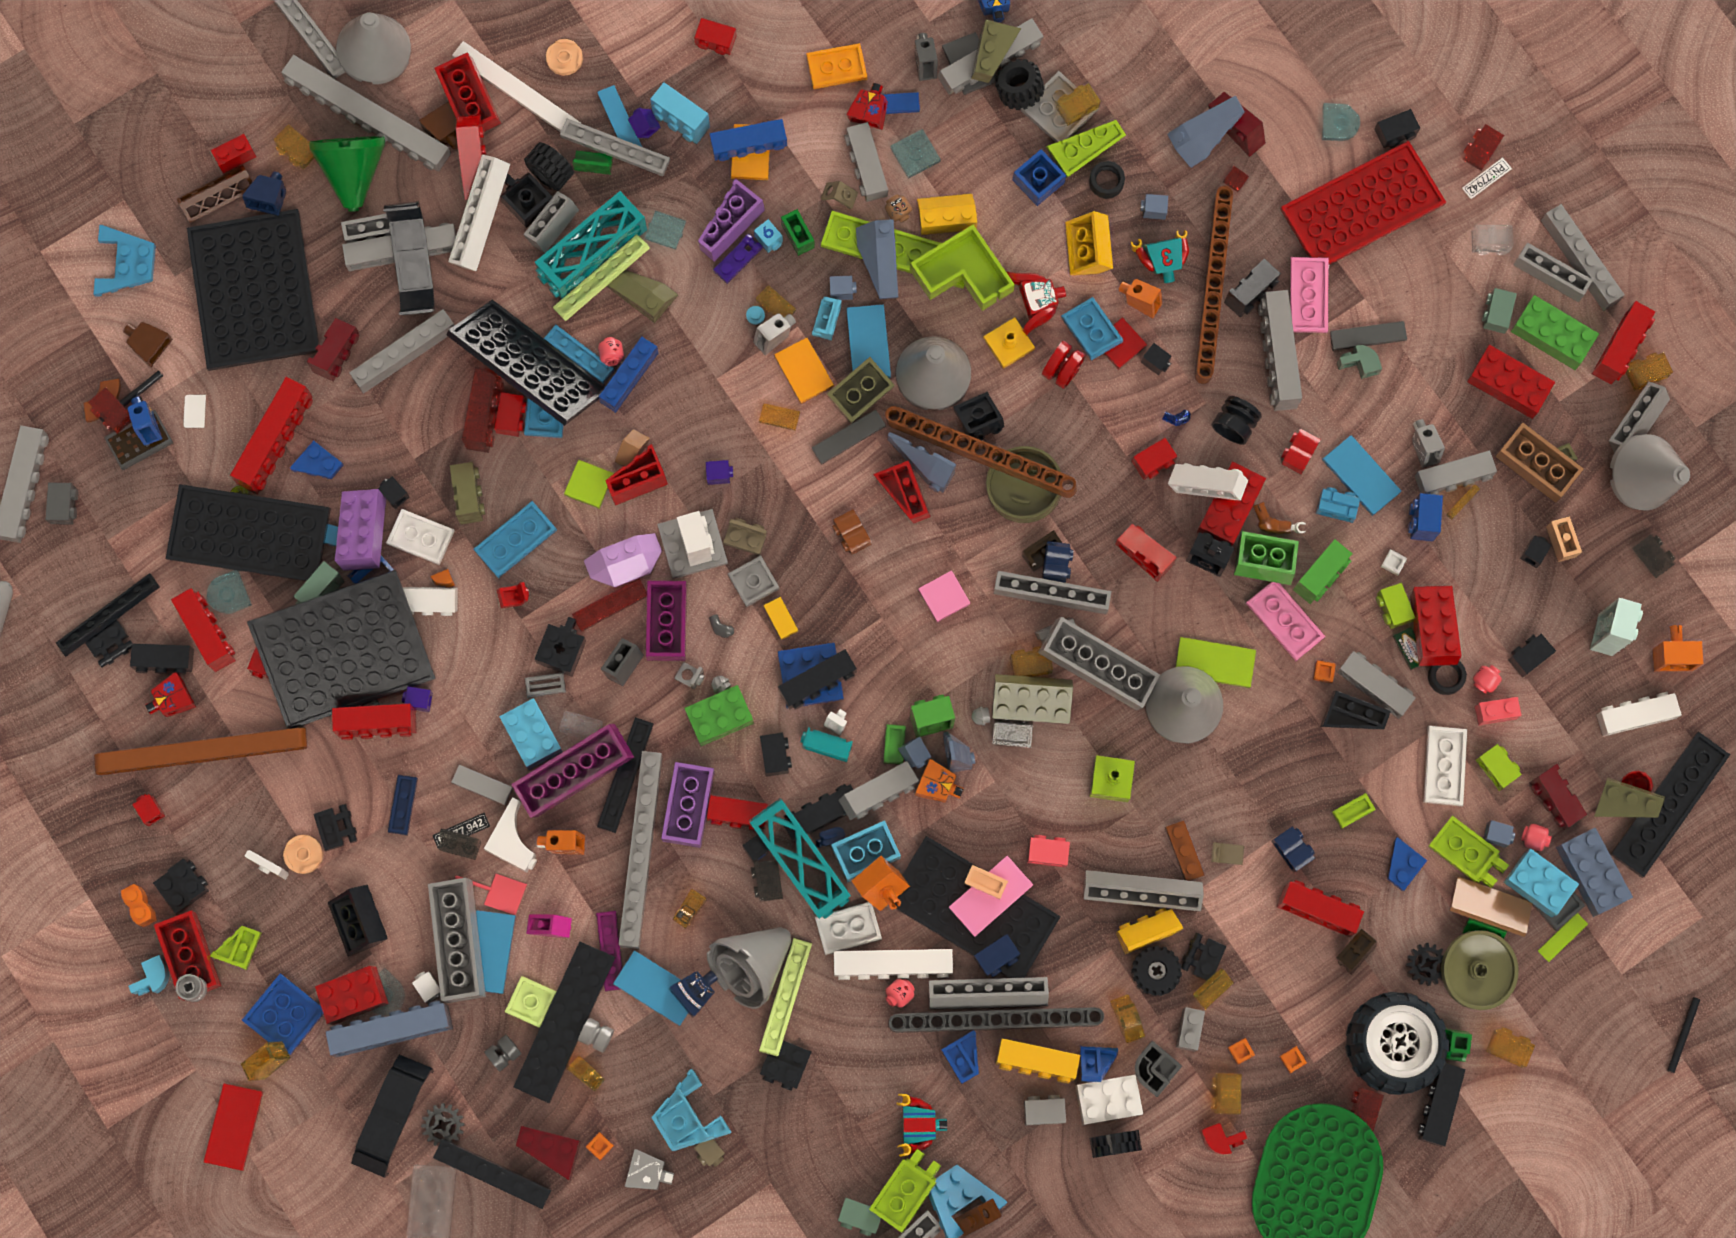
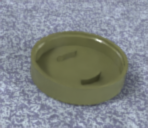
[986,446,1061,523]

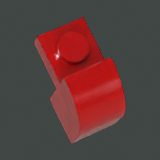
[1199,1123,1247,1155]

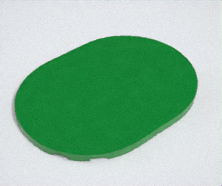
[1252,1103,1383,1238]

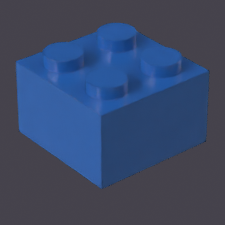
[1012,149,1066,206]
[1408,493,1443,541]

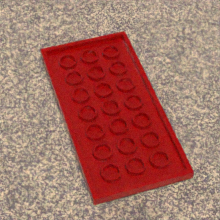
[1280,141,1446,265]

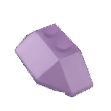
[584,533,662,587]

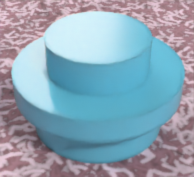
[746,306,765,325]

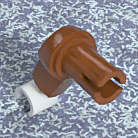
[1253,502,1306,534]

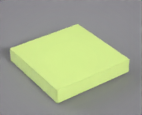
[505,976,557,1028]

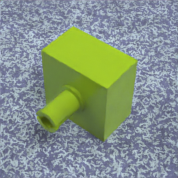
[1090,755,1135,802]

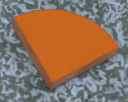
[430,569,455,588]

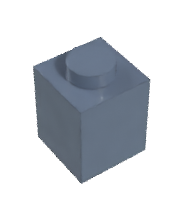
[1140,194,1168,220]
[830,276,857,300]
[898,737,932,769]
[1483,820,1515,848]

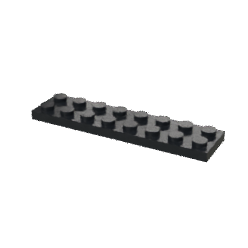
[1610,731,1731,878]
[513,941,616,1104]

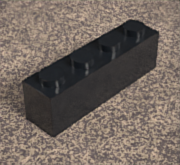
[778,649,857,710]
[783,784,854,843]
[1417,1063,1466,1147]

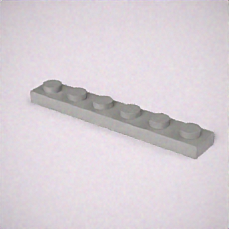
[273,0,345,79]
[560,118,670,176]

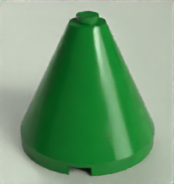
[309,136,385,212]

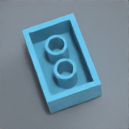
[650,83,710,144]
[499,698,563,770]
[831,820,901,883]
[1504,849,1579,918]

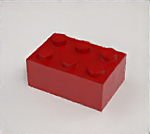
[315,966,388,1025]

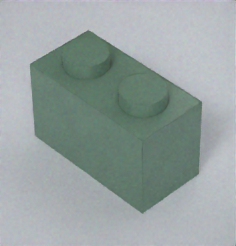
[1481,288,1517,334]
[838,1198,881,1237]

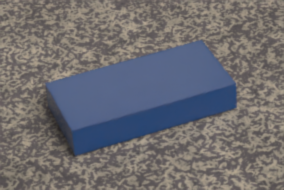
[882,92,920,114]

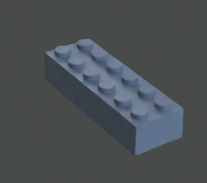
[326,1001,453,1057]

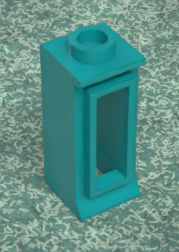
[800,727,853,762]

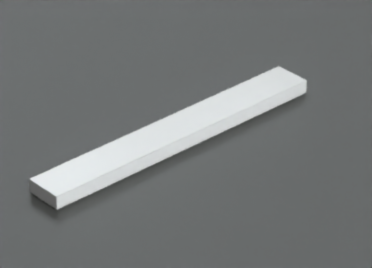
[452,41,581,132]

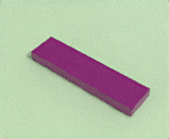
[596,911,623,992]

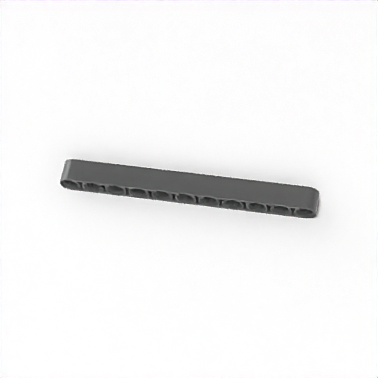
[888,1007,1104,1033]

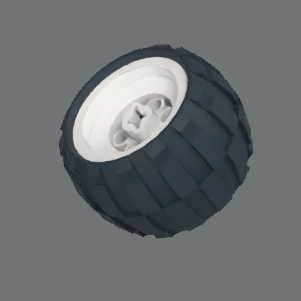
[1345,992,1449,1095]

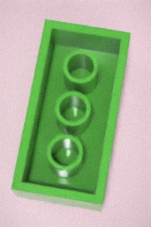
[1511,295,1599,370]

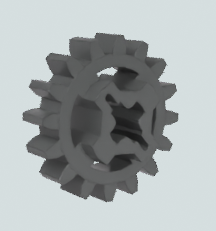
[421,1103,465,1146]

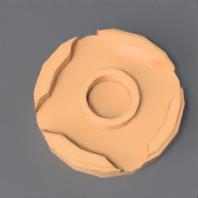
[546,39,583,76]
[283,835,323,874]

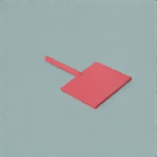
[455,874,527,916]

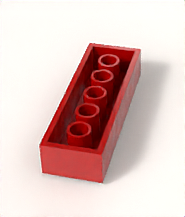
[230,377,313,495]

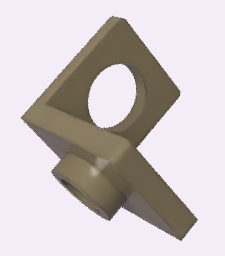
[821,181,858,209]
[1211,842,1244,865]

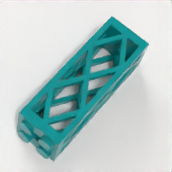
[535,191,647,300]
[749,798,851,919]

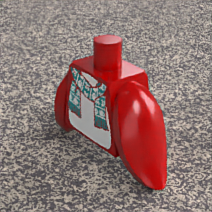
[1006,271,1066,336]

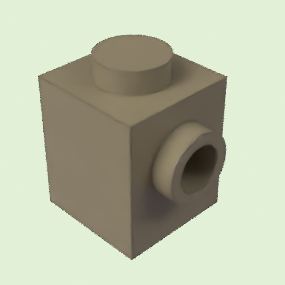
[694,1139,725,1167]

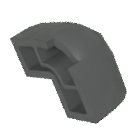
[1135,1040,1182,1097]

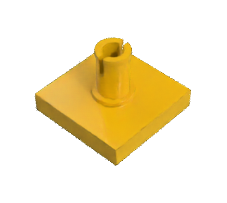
[983,317,1035,369]

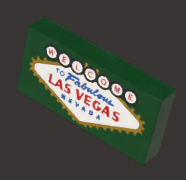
[1393,627,1419,670]

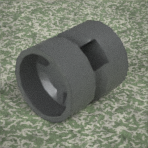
[484,1034,522,1072]

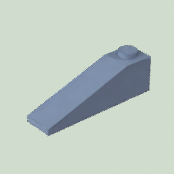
[1167,96,1245,168]
[856,219,898,299]
[888,432,956,493]
[943,731,975,772]

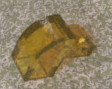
[1110,994,1145,1043]

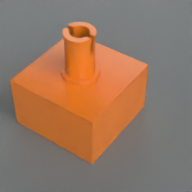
[1653,625,1703,671]
[851,856,910,911]

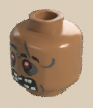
[885,194,912,223]

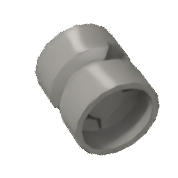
[175,974,207,1002]
[578,1018,614,1053]

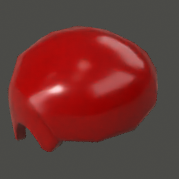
[1621,771,1653,792]

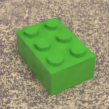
[1234,531,1299,585]
[1293,539,1353,604]
[684,685,754,747]
[910,695,955,738]

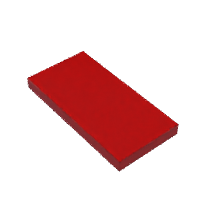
[204,1083,263,1171]

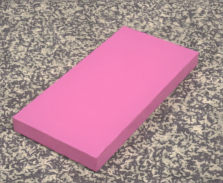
[1290,257,1328,333]
[1246,582,1325,662]
[949,856,1033,937]

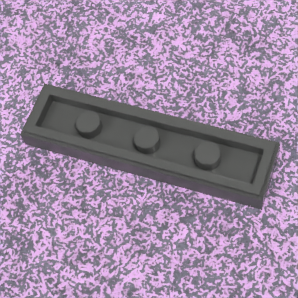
[1330,321,1407,351]
[812,410,886,465]

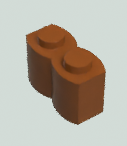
[832,509,872,555]

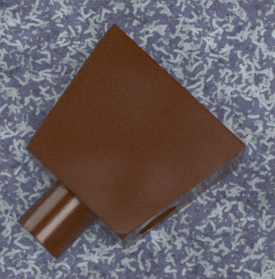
[419,101,458,149]
[123,322,173,367]
[955,1198,1002,1236]

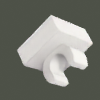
[824,709,847,736]

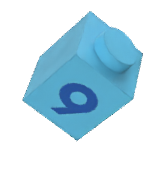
[754,219,783,253]

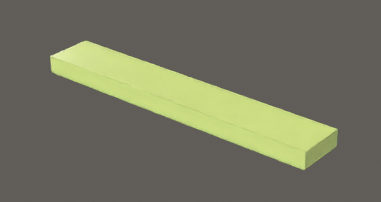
[553,235,650,321]
[759,938,812,1057]

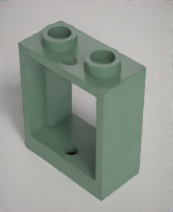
[293,561,345,604]

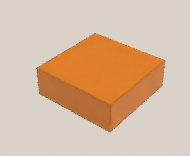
[1313,660,1336,683]
[1228,1038,1255,1065]
[1279,1046,1307,1073]
[586,1132,614,1161]

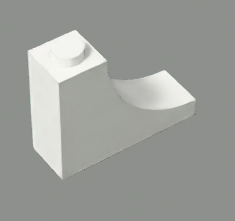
[484,797,537,873]

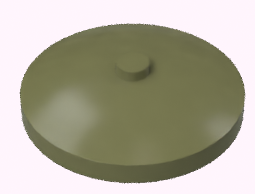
[1441,931,1519,1010]

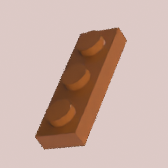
[1165,821,1204,881]

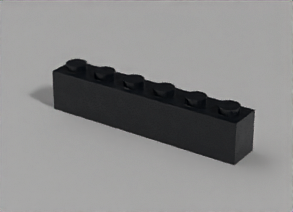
[433,1138,551,1209]

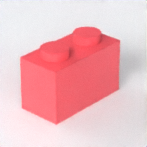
[1475,697,1521,725]
[1027,835,1070,868]

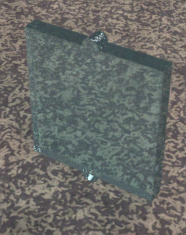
[645,211,686,250]

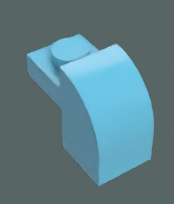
[128,955,170,996]

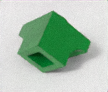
[1445,1029,1472,1062]

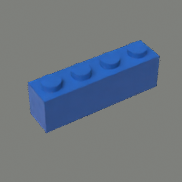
[710,119,787,161]
[599,337,658,413]

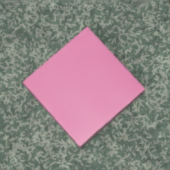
[918,571,970,622]

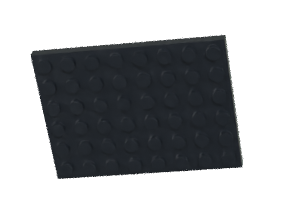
[187,209,319,371]
[247,570,436,729]

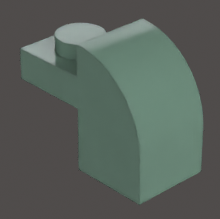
[1337,345,1382,379]

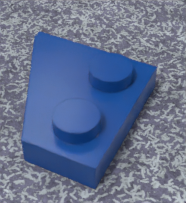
[290,440,343,479]
[1387,837,1427,891]
[941,1030,979,1084]
[1080,1046,1118,1082]

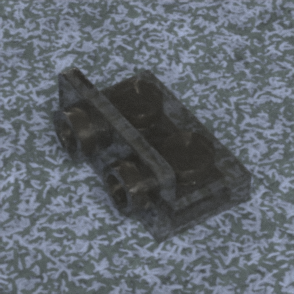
[1632,534,1676,578]
[992,719,1033,748]
[438,829,481,860]
[751,860,783,902]

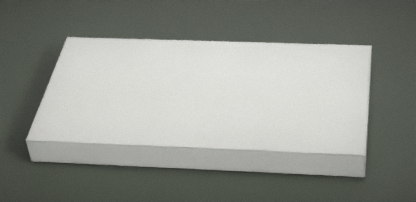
[1423,726,1467,806]

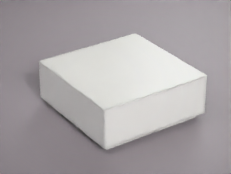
[1381,549,1407,576]

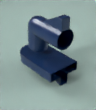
[815,827,846,848]

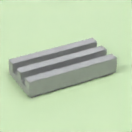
[525,673,566,698]

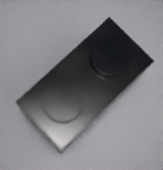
[1374,109,1420,148]
[1508,633,1556,678]
[760,732,792,777]

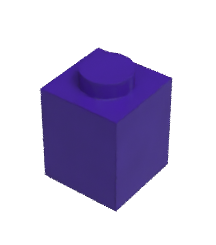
[628,108,661,138]
[706,460,734,485]
[402,686,433,712]

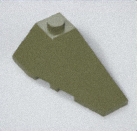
[606,270,678,323]

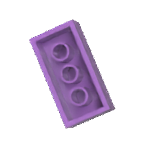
[335,489,386,570]
[661,762,715,848]

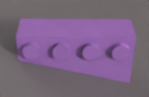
[698,178,765,262]

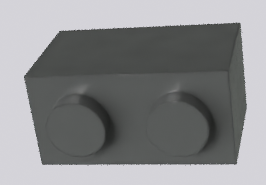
[45,483,78,525]
[601,638,644,686]

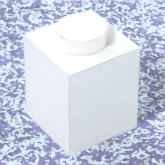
[412,971,440,1004]

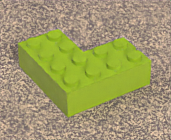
[910,224,1015,311]

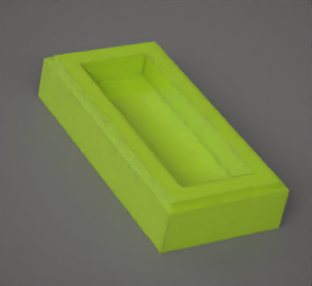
[1332,793,1376,829]

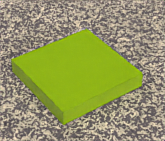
[564,460,614,509]

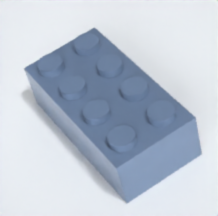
[1556,827,1633,917]

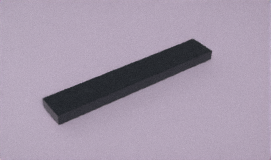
[56,573,160,657]
[597,717,654,834]

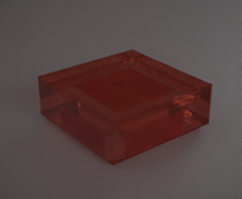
[1223,166,1249,192]

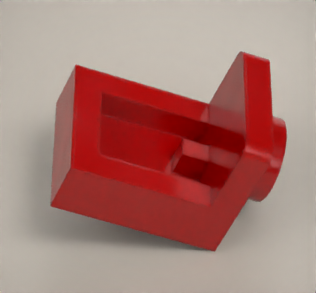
[496,582,529,608]

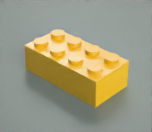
[995,1039,1080,1084]

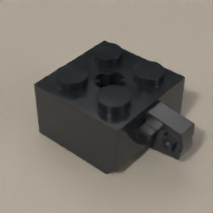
[500,172,553,228]
[1186,532,1234,577]
[534,617,586,677]

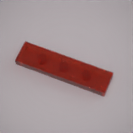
[572,578,647,632]

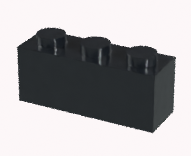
[130,644,194,675]

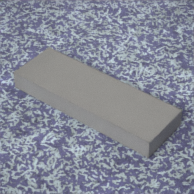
[451,765,513,805]

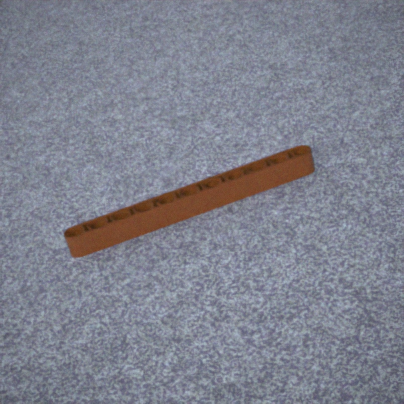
[1195,186,1233,384]
[885,406,1077,498]
[94,728,308,775]

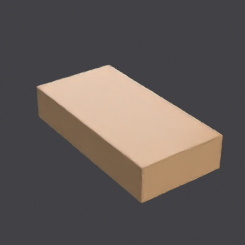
[964,865,1008,900]

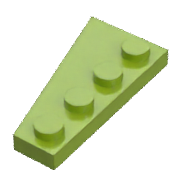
[1046,120,1126,177]

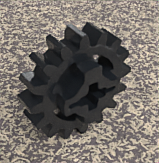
[1405,943,1444,986]

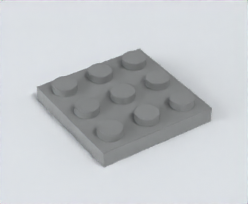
[1021,71,1099,143]
[657,509,728,579]

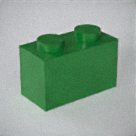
[781,209,815,256]

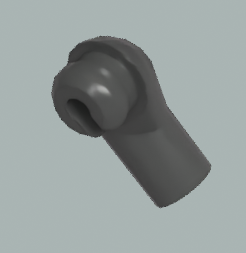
[709,615,734,638]

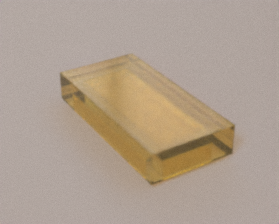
[756,285,796,318]
[759,403,800,431]
[1447,484,1480,520]
[1193,968,1234,1010]

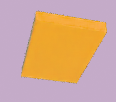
[806,43,867,89]
[731,124,770,180]
[774,338,834,404]

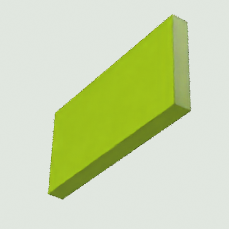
[1175,637,1256,688]

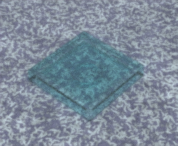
[890,129,941,179]

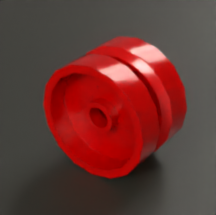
[1041,341,1086,389]

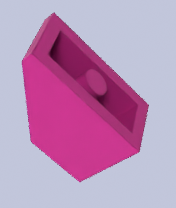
[526,914,572,938]

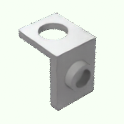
[675,662,705,690]

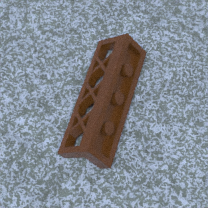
[177,165,252,223]

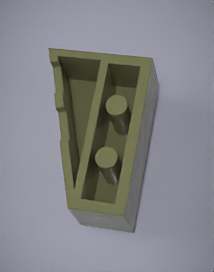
[971,20,1021,83]
[450,462,486,525]

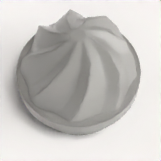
[711,675,731,693]
[971,706,990,726]

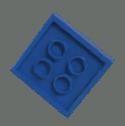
[778,643,844,709]
[242,973,324,1058]

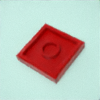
[1104,317,1147,370]

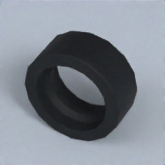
[1089,161,1125,199]
[1428,661,1467,695]

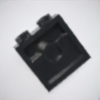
[953,392,1005,440]
[153,858,209,915]
[760,1041,811,1091]

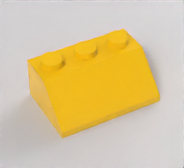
[917,194,977,235]
[1065,211,1113,275]
[1116,908,1183,954]

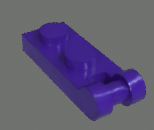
[713,234,763,284]

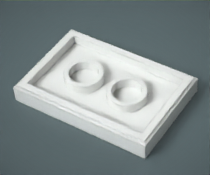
[386,509,455,565]
[815,902,882,955]

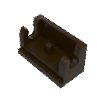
[1022,530,1062,572]
[1336,929,1377,975]

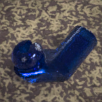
[1162,410,1191,426]

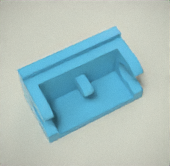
[812,297,842,341]

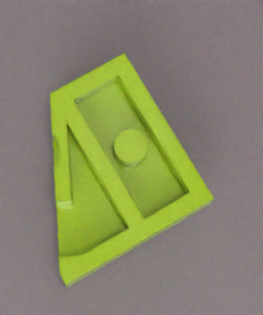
[210,926,261,970]

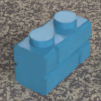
[1316,487,1360,523]

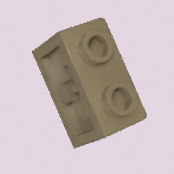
[723,518,767,556]

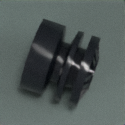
[1211,396,1262,445]

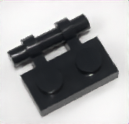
[85,620,133,668]
[313,804,357,852]
[1181,933,1227,983]

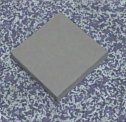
[728,556,780,608]

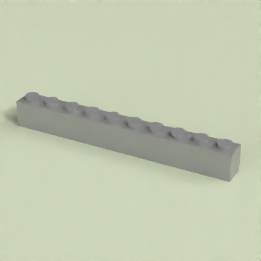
[281,55,451,172]
[619,751,663,949]

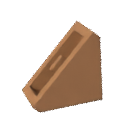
[615,429,650,466]

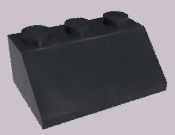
[328,885,388,957]

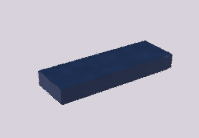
[388,775,418,836]

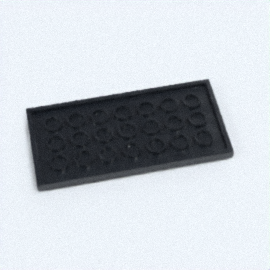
[446,299,606,426]
[165,484,331,581]
[894,836,1061,978]

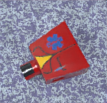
[847,83,888,130]
[145,672,196,717]

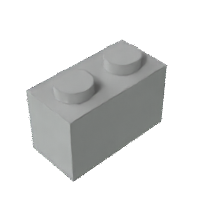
[1176,1007,1205,1052]
[1024,1095,1066,1126]

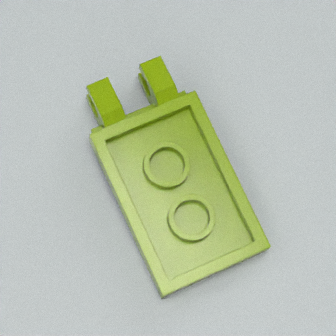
[1428,816,1509,888]
[869,1149,941,1233]

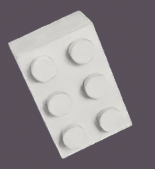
[677,511,714,567]
[1075,1074,1143,1126]

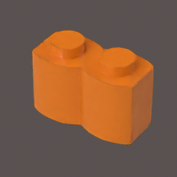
[121,884,156,927]

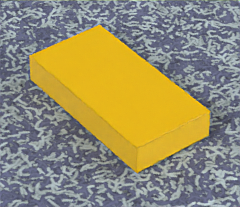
[764,597,798,640]

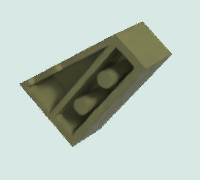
[1594,777,1665,818]

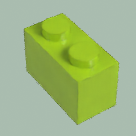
[1376,583,1415,629]
[1475,744,1522,791]

